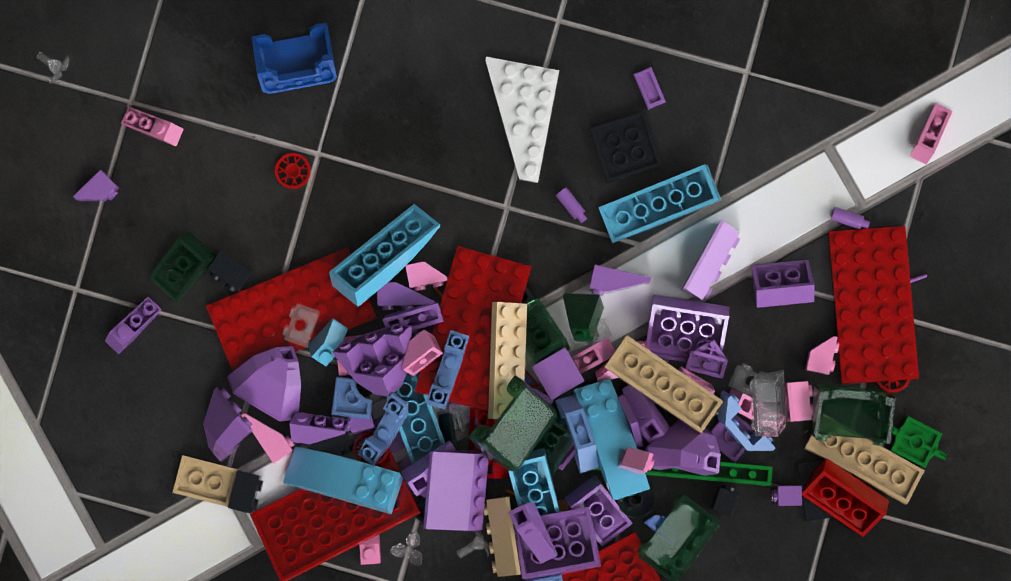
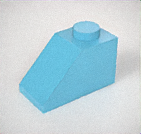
[308,318,348,366]

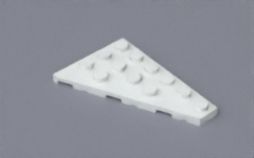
[485,57,559,183]

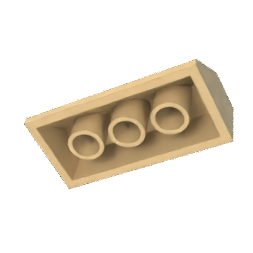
[484,496,521,577]

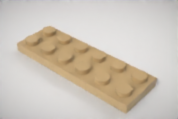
[488,302,527,420]
[605,336,723,434]
[804,414,925,505]

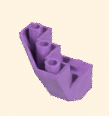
[332,324,412,397]
[228,346,301,421]
[203,387,253,461]
[646,419,721,476]

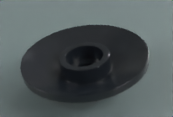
[617,488,654,518]

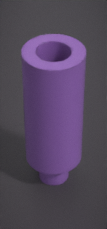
[556,187,587,223]
[830,207,870,229]

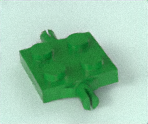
[885,416,948,468]

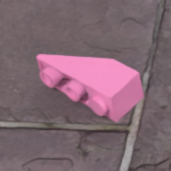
[121,106,184,146]

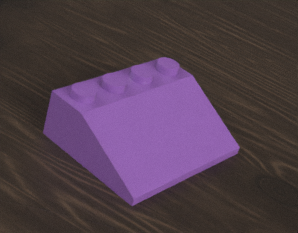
[646,294,729,362]
[423,450,489,531]
[513,507,601,580]

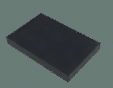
[797,460,833,521]

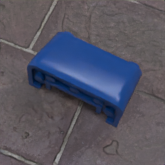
[252,23,337,94]

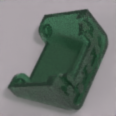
[468,375,557,471]
[812,385,896,446]
[637,494,722,581]

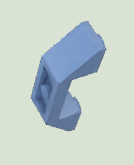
[426,330,469,410]
[718,390,775,451]
[358,393,408,465]
[555,395,599,473]

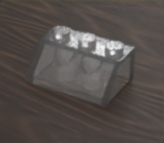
[750,370,786,437]

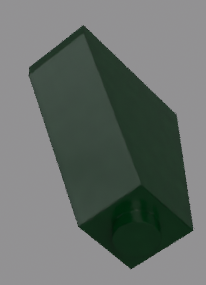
[563,293,604,342]

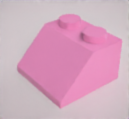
[783,381,814,422]

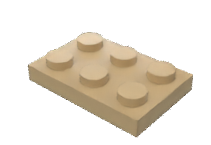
[173,455,239,507]

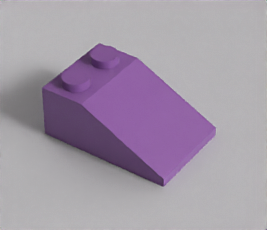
[589,265,651,296]
[565,475,633,547]

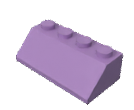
[681,220,740,301]

